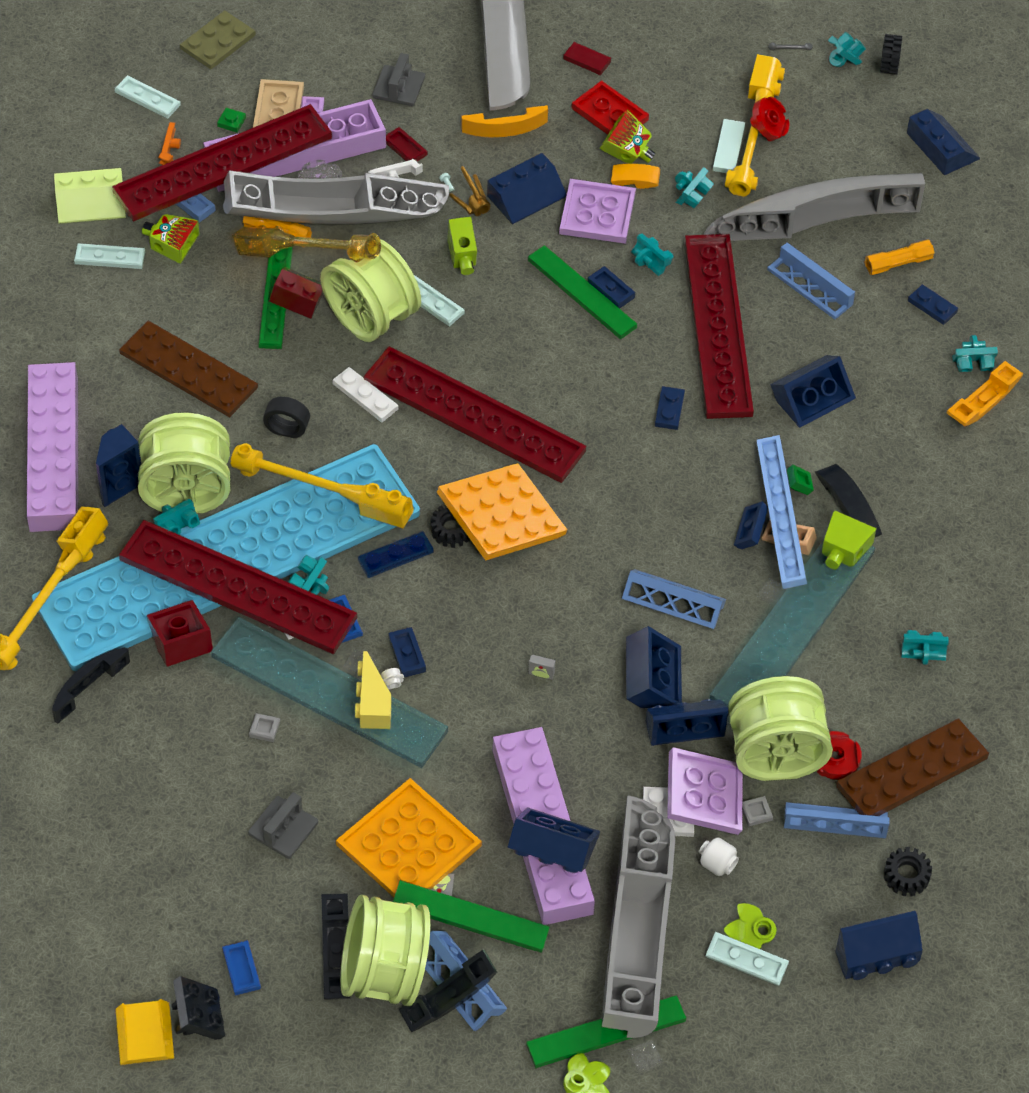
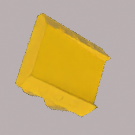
[116,999,174,1065]

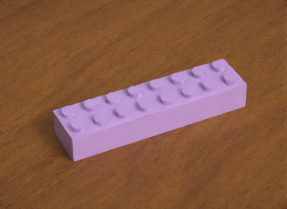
[203,99,386,192]
[27,362,78,532]
[493,727,594,925]

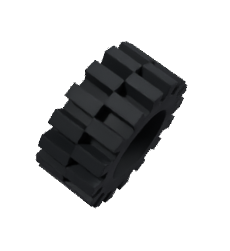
[880,34,902,75]
[431,505,470,548]
[884,847,932,896]

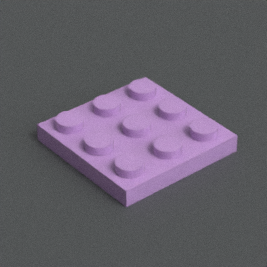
[559,179,636,244]
[667,747,743,835]

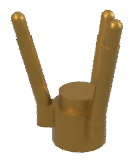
[449,166,491,216]

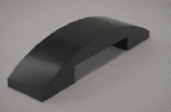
[815,464,882,537]
[52,647,130,724]
[321,893,351,1000]
[399,949,497,1032]

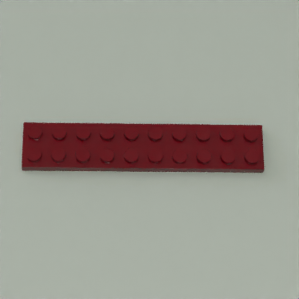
[112,104,332,222]
[685,234,754,419]
[364,346,586,483]
[119,520,357,655]

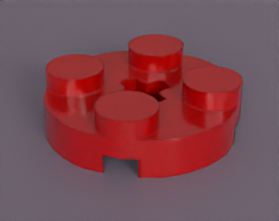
[750,97,790,141]
[817,731,862,780]

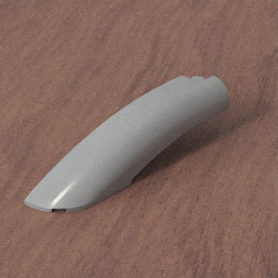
[481,0,530,110]
[223,171,449,224]
[704,173,925,241]
[602,796,675,1038]

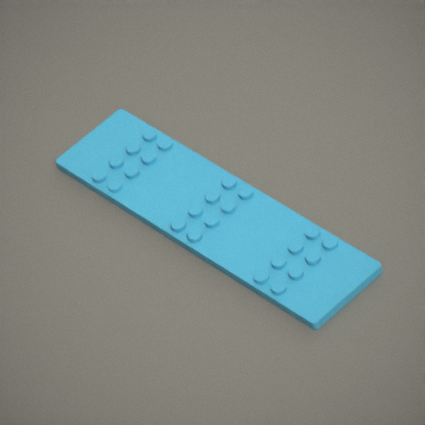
[32,444,420,671]

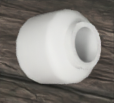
[699,838,739,876]

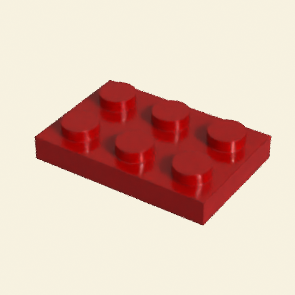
[572,80,649,135]

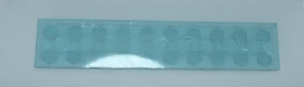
[709,540,875,707]
[211,617,448,768]

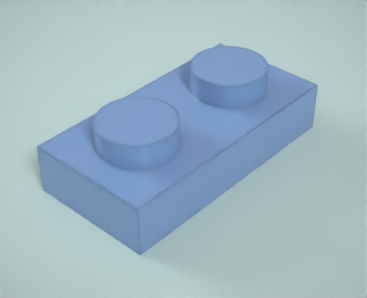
[176,194,216,223]

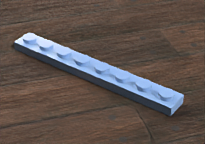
[757,435,807,589]

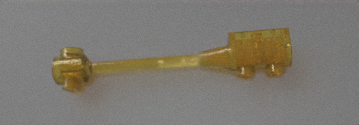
[232,225,381,262]

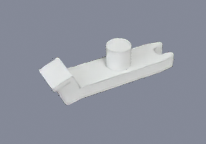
[368,159,423,178]

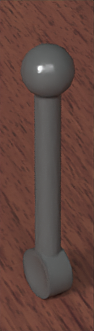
[768,42,813,50]

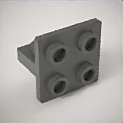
[373,53,425,106]
[248,792,318,859]

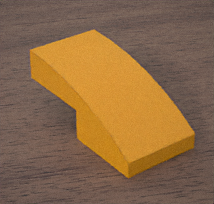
[611,164,660,189]

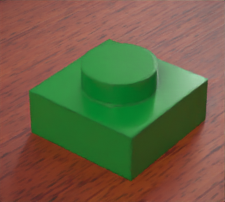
[217,108,246,133]
[787,465,814,495]

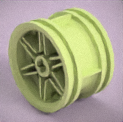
[320,237,421,342]
[138,413,230,513]
[728,676,833,781]
[340,895,430,1006]

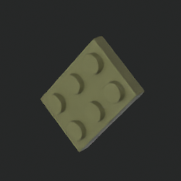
[180,10,256,70]

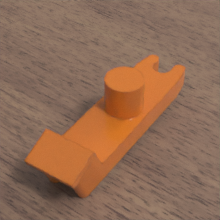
[158,122,181,165]

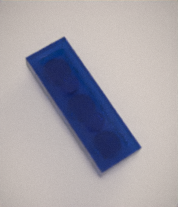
[358,531,434,578]

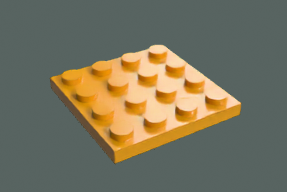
[437,463,567,561]
[336,778,482,897]

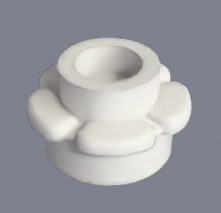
[381,668,404,689]

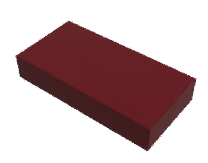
[563,42,611,76]
[386,127,428,162]

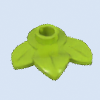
[724,903,776,949]
[563,1053,610,1093]

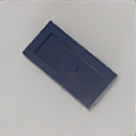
[588,266,635,309]
[908,284,958,325]
[655,386,685,430]
[734,501,768,549]
[388,627,426,678]

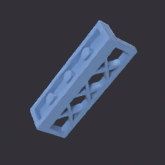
[767,243,855,319]
[622,569,726,629]
[784,802,889,838]
[425,931,507,1031]

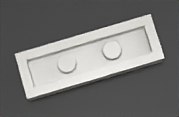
[333,367,398,422]

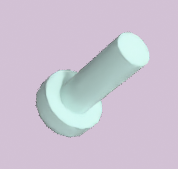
[440,173,455,192]

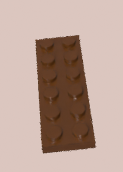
[119,320,258,418]
[836,718,989,816]

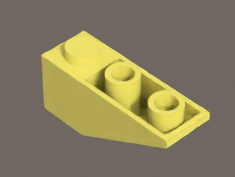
[355,651,392,729]

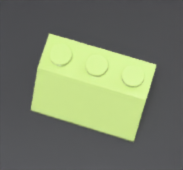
[54,168,126,223]

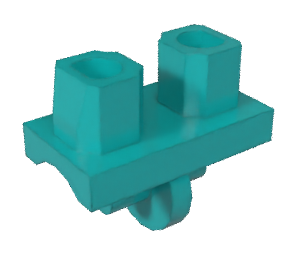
[828,32,866,67]
[675,167,714,208]
[631,233,674,276]
[952,335,998,372]
[153,499,200,535]
[288,555,329,595]
[901,630,949,665]

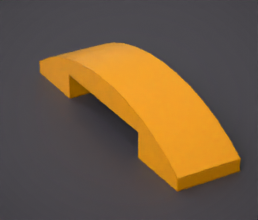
[461,105,548,137]
[947,361,1023,426]

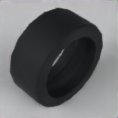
[263,396,310,438]

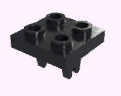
[171,976,225,1040]

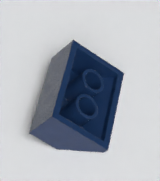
[907,109,980,175]
[487,153,567,224]
[770,355,856,428]
[96,424,142,507]
[626,626,682,708]
[645,699,728,746]
[507,807,600,873]
[835,911,923,980]

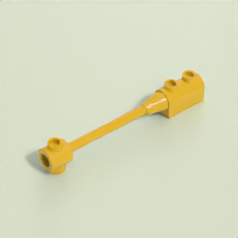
[725,54,785,196]
[231,443,414,529]
[0,506,108,670]

